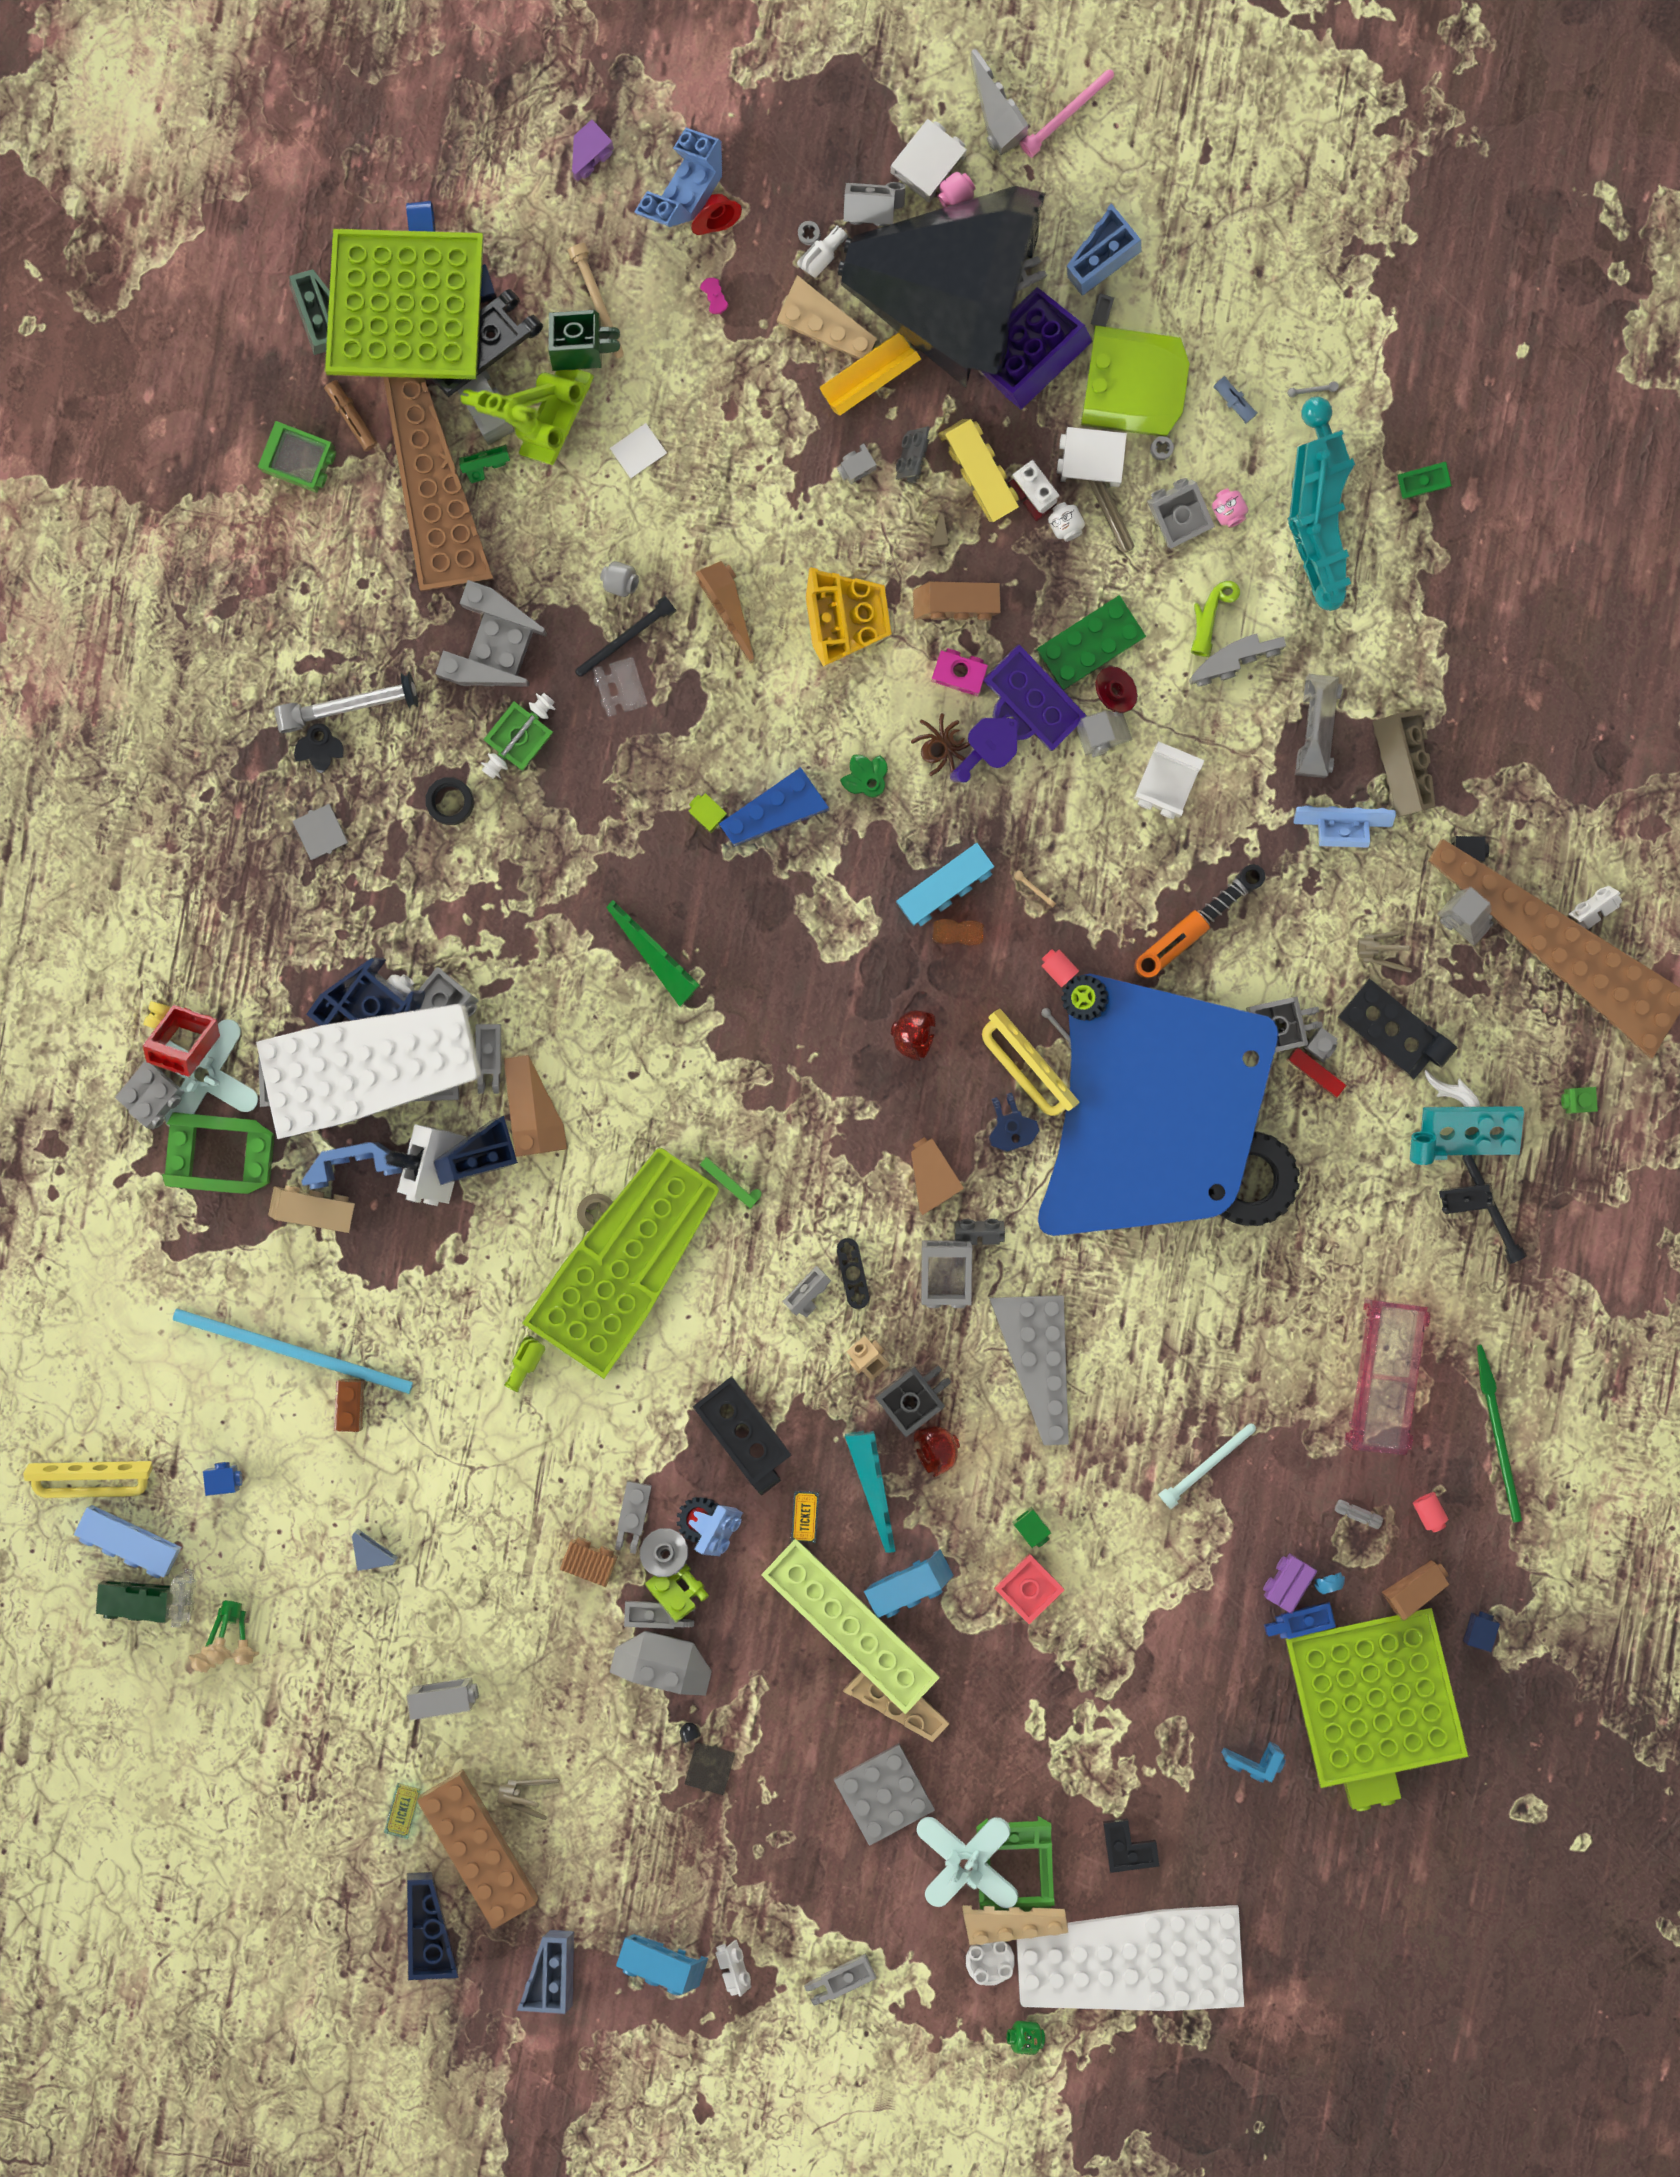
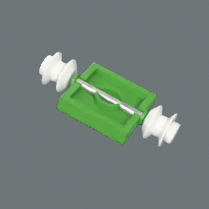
[481,693,556,779]

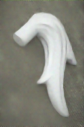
[1425,1070,1480,1107]

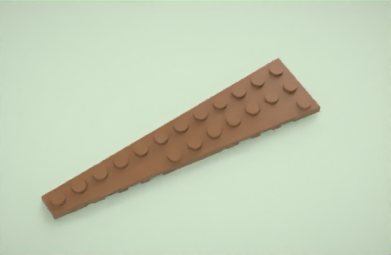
[384,377,494,592]
[1428,839,1680,1058]

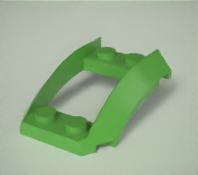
[162,1112,275,1194]
[976,1816,1055,1912]

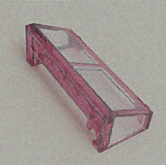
[1344,1297,1430,1455]

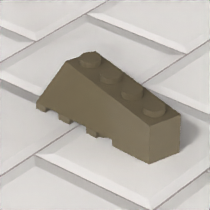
[1372,709,1436,817]

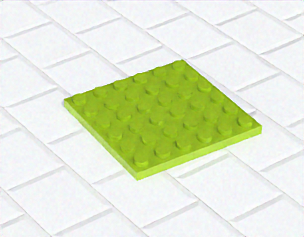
[325,229,484,379]
[1285,1608,1468,1788]

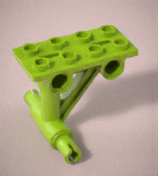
[461,369,594,465]

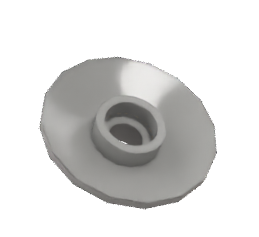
[640,1528,688,1577]

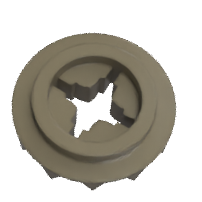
[577,1194,613,1231]

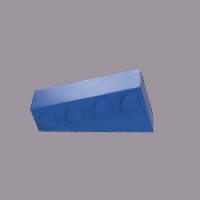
[719,767,829,847]

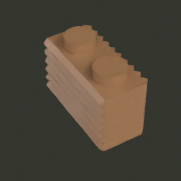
[560,1537,618,1587]

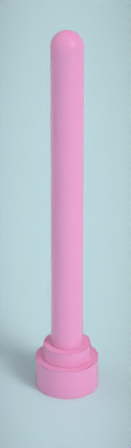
[1019,69,1114,158]

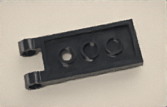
[431,289,543,397]

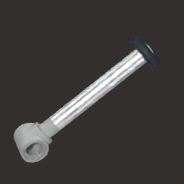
[274,671,418,733]

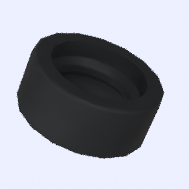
[426,777,474,825]

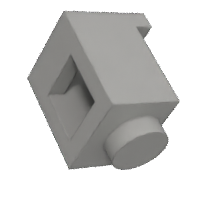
[837,444,877,484]
[1303,1027,1338,1063]

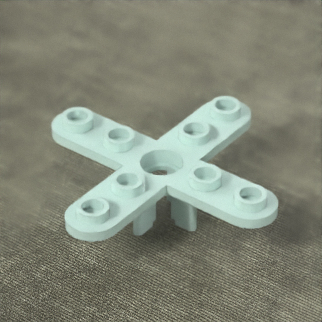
[165,1019,258,1127]
[917,1817,1018,1908]

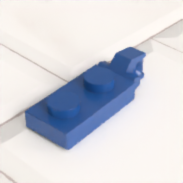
[1264,1602,1336,1639]

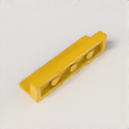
[820,333,921,416]

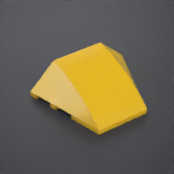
[806,567,891,667]

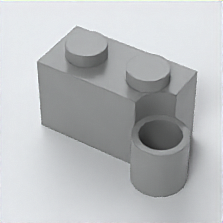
[843,182,905,226]

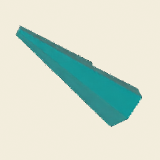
[845,1431,896,1553]

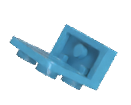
[1222,1741,1286,1783]

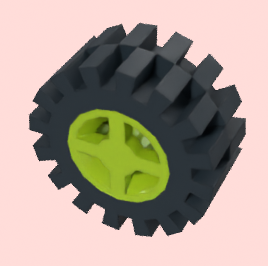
[1061,975,1109,1021]

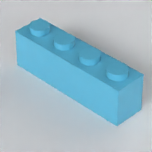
[896,843,994,927]

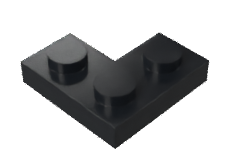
[1103,1818,1159,1873]

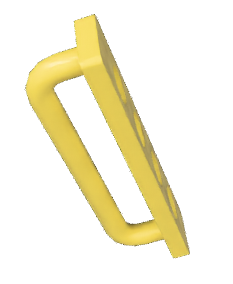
[982,1009,1080,1116]
[23,1461,152,1498]

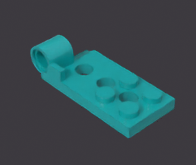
[1409,1106,1524,1165]

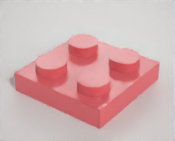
[994,1553,1065,1624]

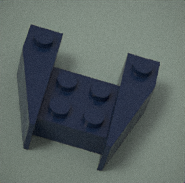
[306,957,426,1026]

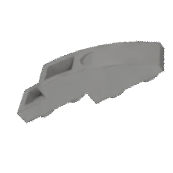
[1189,633,1286,687]

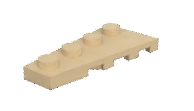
[777,275,877,360]
[843,1672,949,1742]
[963,1905,1068,1945]

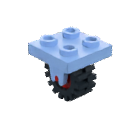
[677,1497,743,1556]

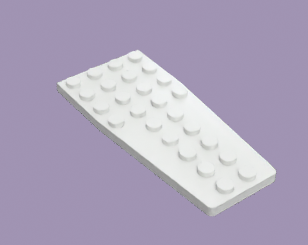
[256,1004,480,1139]
[1016,1905,1244,2011]

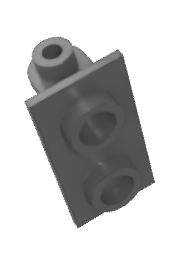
[954,1219,1005,1245]

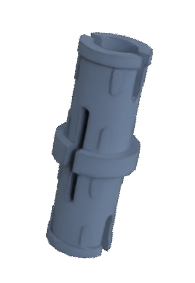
[1213,376,1258,424]

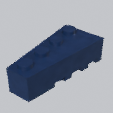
[407,1872,458,1980]

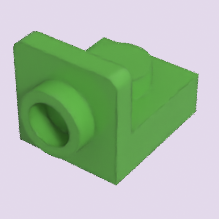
[1561,1087,1598,1114]

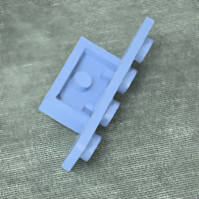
[1294,805,1396,848]

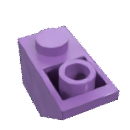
[572,120,614,182]

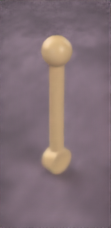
[1014,871,1056,908]

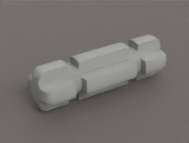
[1335,1499,1383,1529]

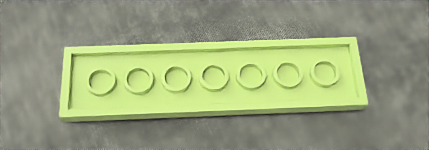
[761,1539,940,1714]

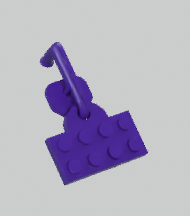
[950,645,1087,783]

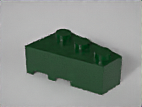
[96,1580,178,1623]

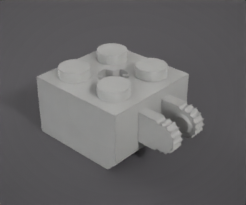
[1246,996,1323,1056]

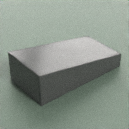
[1091,293,1114,327]

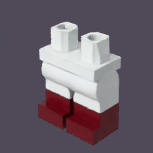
[1008,460,1060,522]

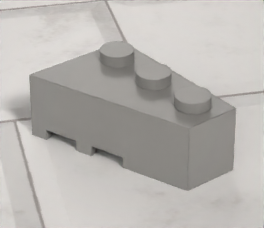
[1076,711,1132,758]
[1437,887,1494,947]

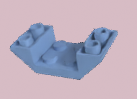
[635,128,722,227]
[302,1142,402,1189]

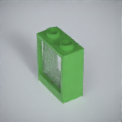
[258,421,336,493]

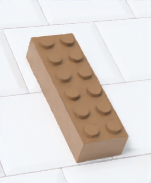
[417,1769,538,1929]

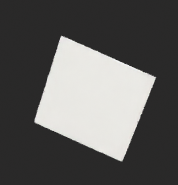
[610,423,667,478]

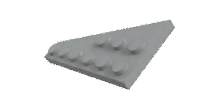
[989,1295,1069,1445]

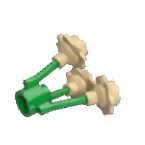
[188,1600,259,1673]

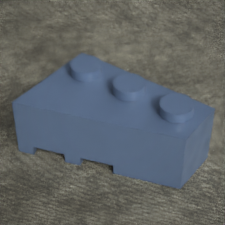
[517,1930,574,2014]

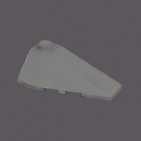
[971,48,1029,156]

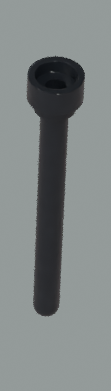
[575,595,676,677]
[1462,1155,1527,1264]

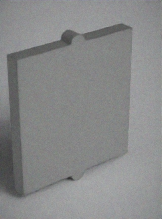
[293,804,348,860]

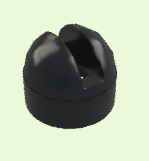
[680,1723,701,1743]

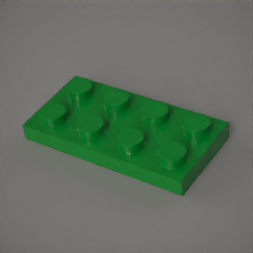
[1036,595,1146,691]

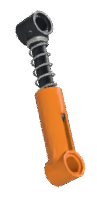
[1134,864,1266,978]

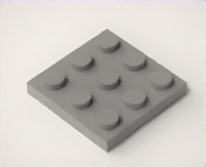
[834,1743,935,1846]

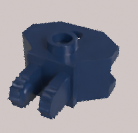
[988,1093,1040,1152]

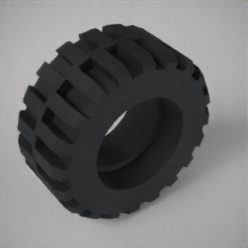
[1209,1132,1300,1226]

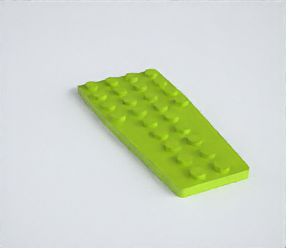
[522,1148,719,1379]

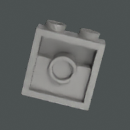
[1147,478,1215,549]
[418,967,479,1017]
[115,1060,185,1130]

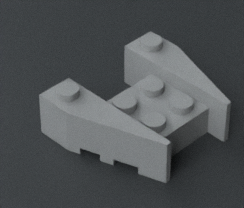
[435,580,547,687]

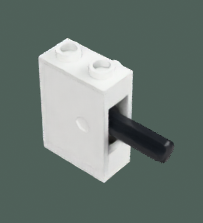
[384,1124,466,1206]

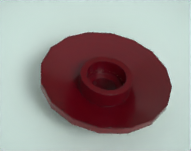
[1095,666,1138,713]

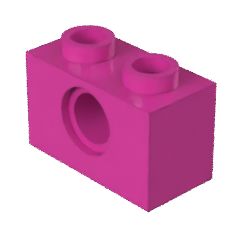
[931,648,988,697]

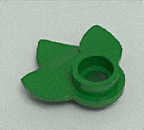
[840,755,888,798]

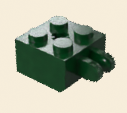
[548,310,620,371]

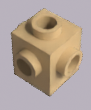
[846,1336,890,1381]

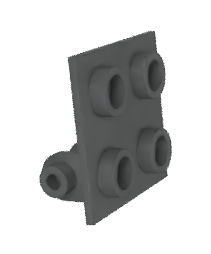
[896,426,930,483]

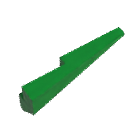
[606,900,700,1008]

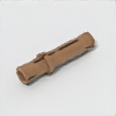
[324,380,378,451]

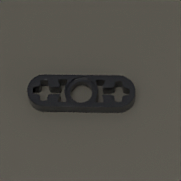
[837,1238,869,1309]

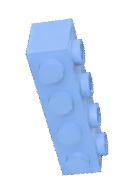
[74,1505,182,1578]

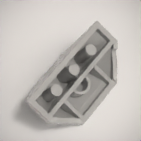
[610,1631,712,1696]

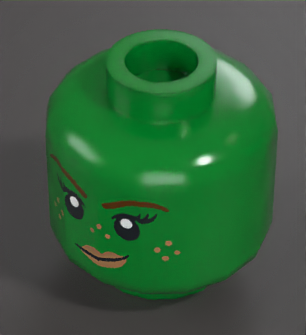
[1006,2021,1045,2055]

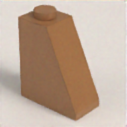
[911,1137,964,1215]
[1382,1560,1449,1621]

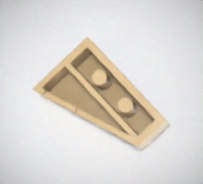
[268,1185,355,1233]

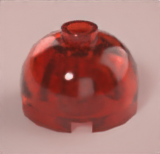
[891,1010,936,1061]
[914,1425,960,1477]

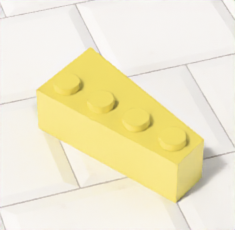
[938,419,1019,522]

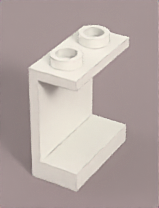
[890,119,967,203]
[1057,427,1127,487]
[1134,741,1204,819]

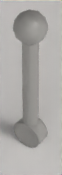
[1288,381,1339,398]
[1041,1008,1071,1049]

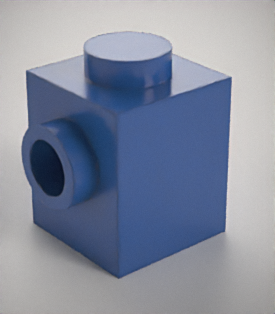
[203,1462,243,1496]

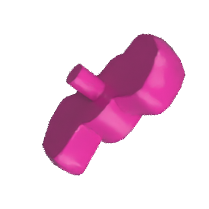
[700,278,728,314]

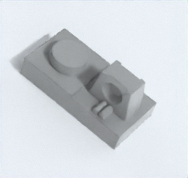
[783,1266,831,1318]

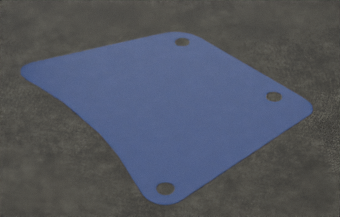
[1038,974,1278,1236]

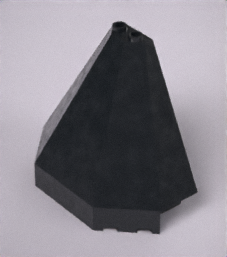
[838,185,1046,388]

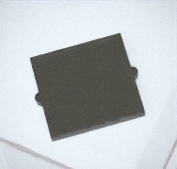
[684,1742,735,1795]

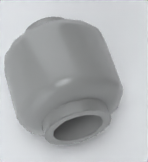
[600,561,639,597]

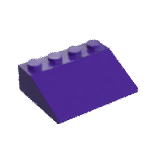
[981,287,1093,410]

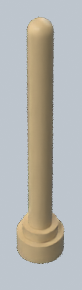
[567,243,624,359]

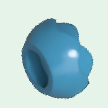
[1314,1572,1345,1594]

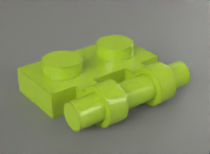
[645,1563,709,1623]

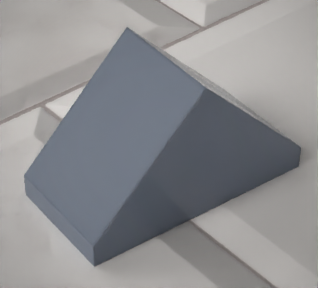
[352,1529,398,1571]

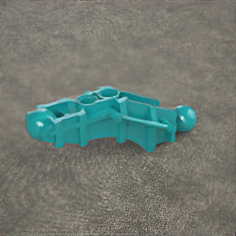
[1287,396,1355,611]

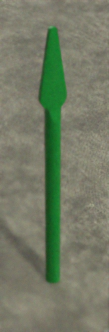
[1477,1344,1522,1522]

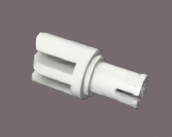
[797,226,848,278]

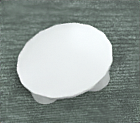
[966,1941,1014,1986]

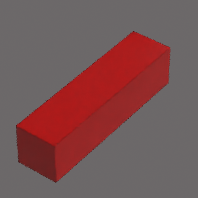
[1286,1047,1347,1098]

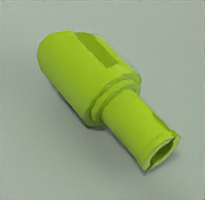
[504,1336,545,1392]

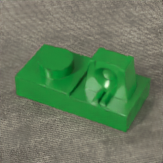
[459,445,510,483]
[1397,462,1452,500]

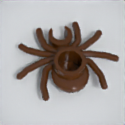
[911,713,970,776]

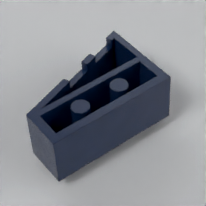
[433,1115,518,1185]

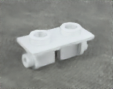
[1568,885,1622,930]
[715,1940,751,1996]

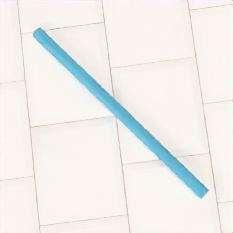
[173,1309,413,1394]

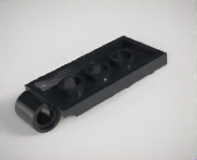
[1337,979,1458,1080]
[693,1376,792,1496]

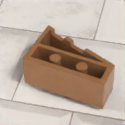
[913,582,1001,621]

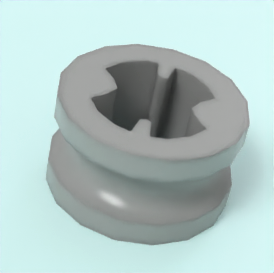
[798,221,820,246]
[1150,436,1174,460]

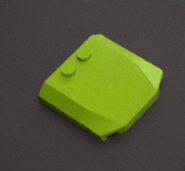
[1081,325,1190,437]

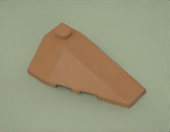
[695,561,754,664]
[504,1055,567,1157]

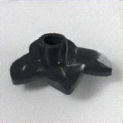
[294,723,344,773]

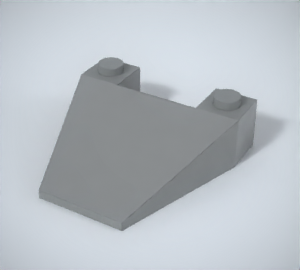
[1295,674,1342,778]

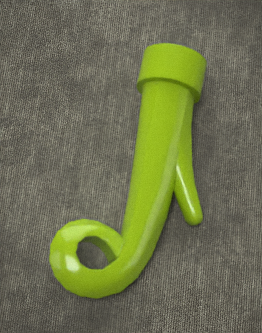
[1191,581,1240,657]

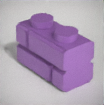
[1263,1553,1317,1614]

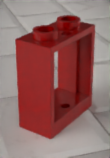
[142,1005,220,1077]

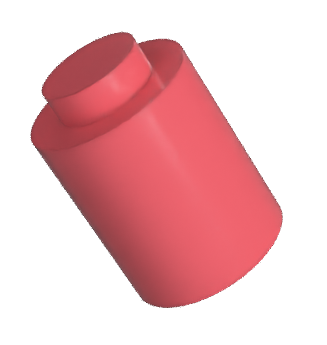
[1041,949,1079,988]
[1413,1492,1449,1532]

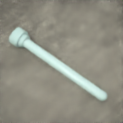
[1158,1423,1256,1509]

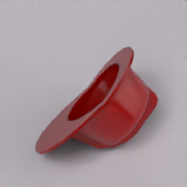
[691,193,742,235]

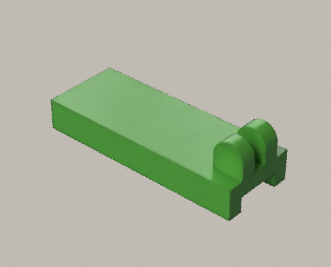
[700,1157,762,1209]

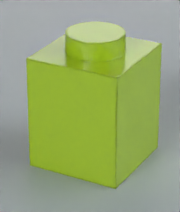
[689,793,728,833]

